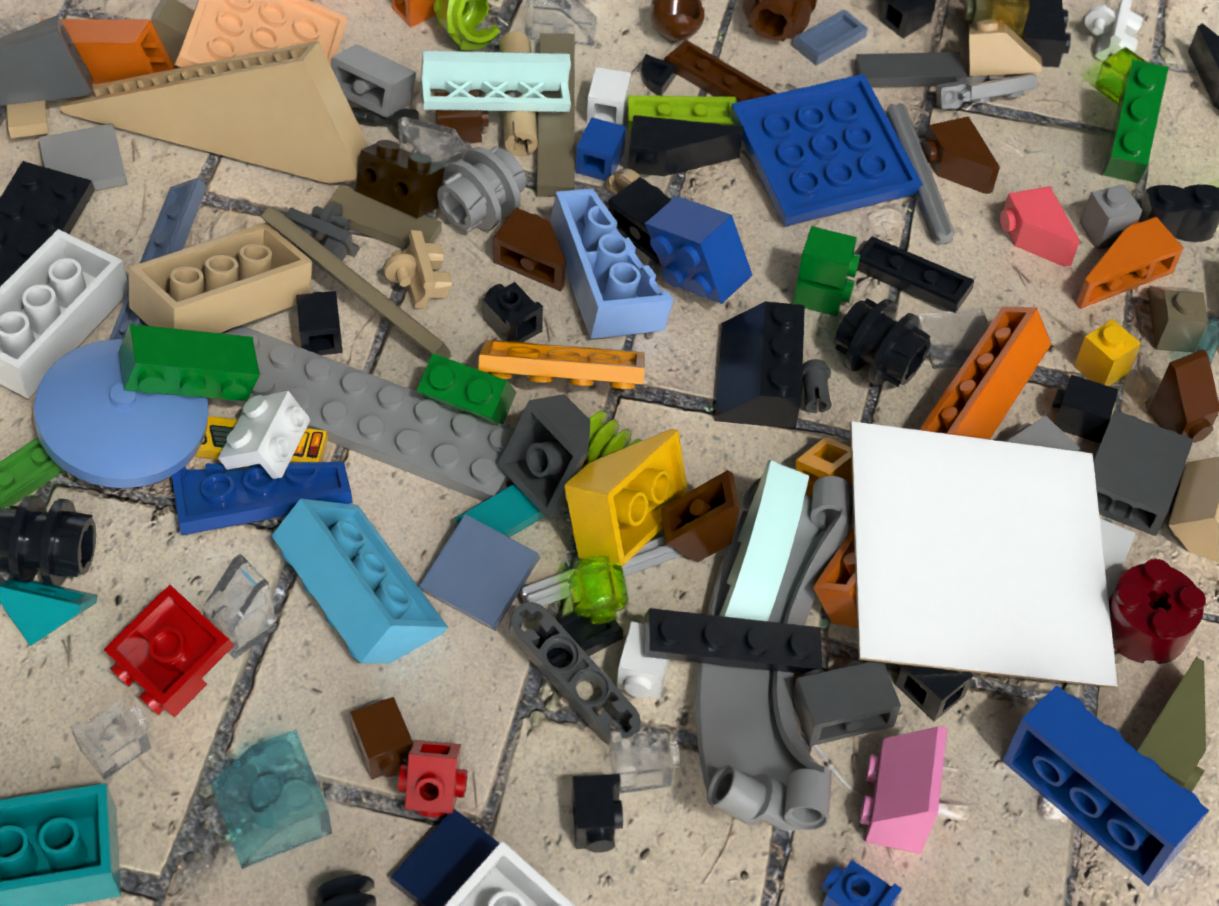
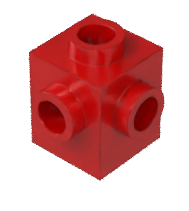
[398,740,468,817]

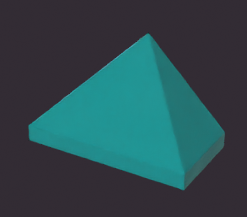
[0,578,98,646]

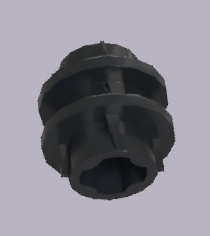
[834,298,931,387]
[0,495,96,587]

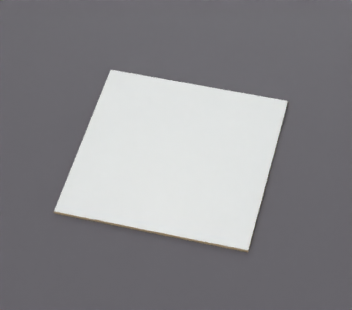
[850,421,1118,688]

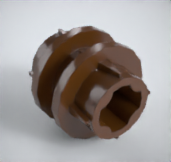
[743,0,817,42]

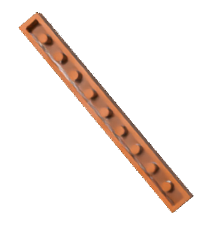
[813,307,1051,628]

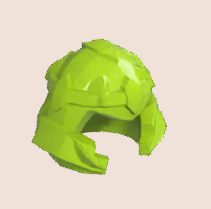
[433,0,500,50]

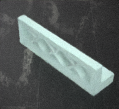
[420,51,571,112]

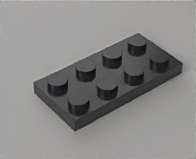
[0,161,95,287]

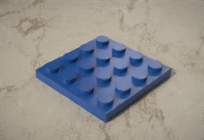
[730,74,923,226]

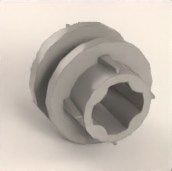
[437,146,526,232]

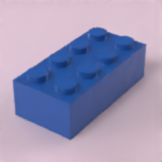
[1002,685,1209,887]

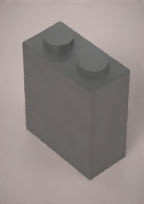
[1093,410,1194,536]

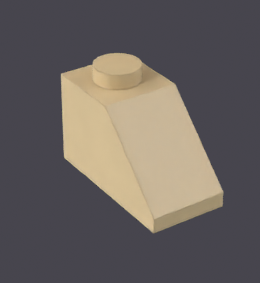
[969,20,1042,76]

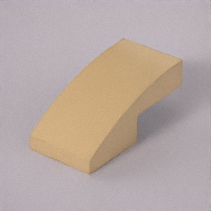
[7,100,50,138]

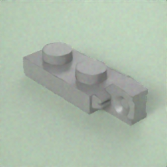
[936,73,1037,109]

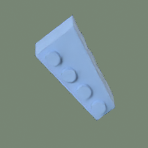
[550,188,674,339]

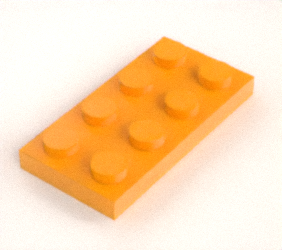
[478,339,645,389]

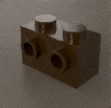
[355,140,445,218]

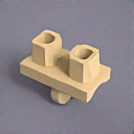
[384,230,452,309]

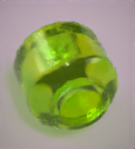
[568,556,629,624]

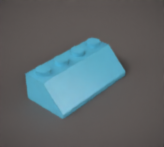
[272,498,448,664]

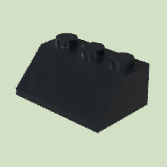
[715,301,805,429]

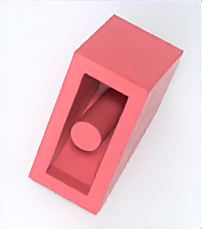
[1000,186,1080,267]

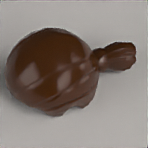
[650,0,705,41]

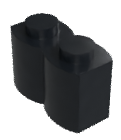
[1138,184,1219,242]

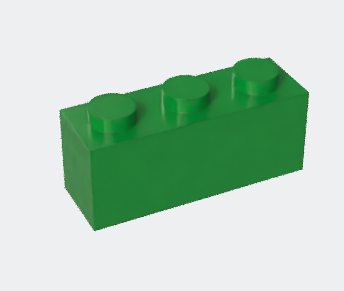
[1103,59,1169,183]
[119,324,260,401]

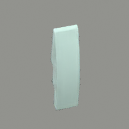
[719,460,809,621]

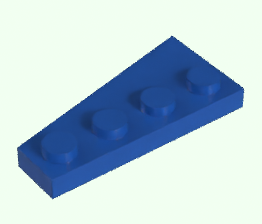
[172,462,353,535]

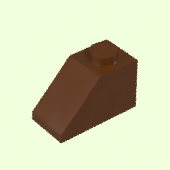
[922,116,1000,194]
[493,207,565,292]
[1148,349,1219,443]
[660,470,739,562]

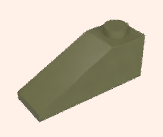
[1137,657,1206,792]

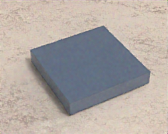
[419,514,540,631]

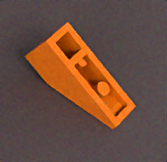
[1076,217,1184,309]

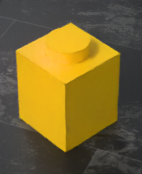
[1074,318,1142,386]

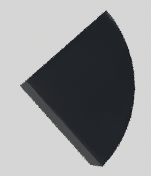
[642,54,677,96]

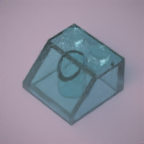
[211,729,332,869]

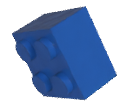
[645,196,753,304]

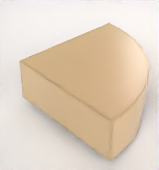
[605,168,641,195]

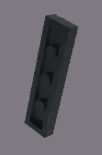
[644,608,822,674]

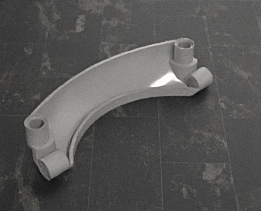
[696,476,851,831]

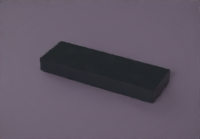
[857,236,975,313]

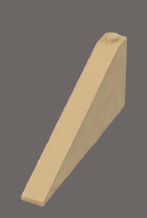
[60,41,368,184]

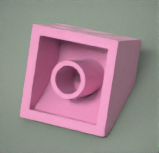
[860,726,947,854]

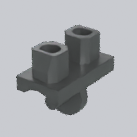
[286,201,360,261]

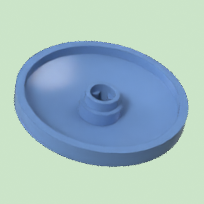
[34,339,208,488]

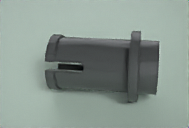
[802,359,832,413]

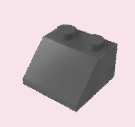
[497,394,591,520]

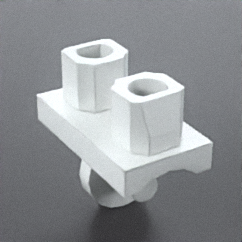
[1085,0,1143,61]

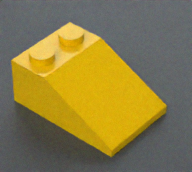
[564,429,688,568]

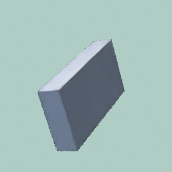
[793,9,868,66]

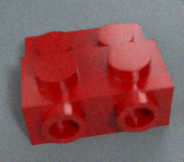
[104,584,235,718]

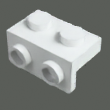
[218,391,310,479]

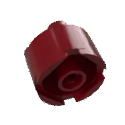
[1109,558,1206,664]

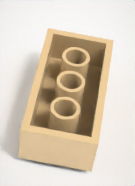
[129,223,312,333]

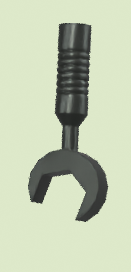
[350,107,421,142]

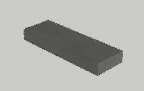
[855,52,966,88]

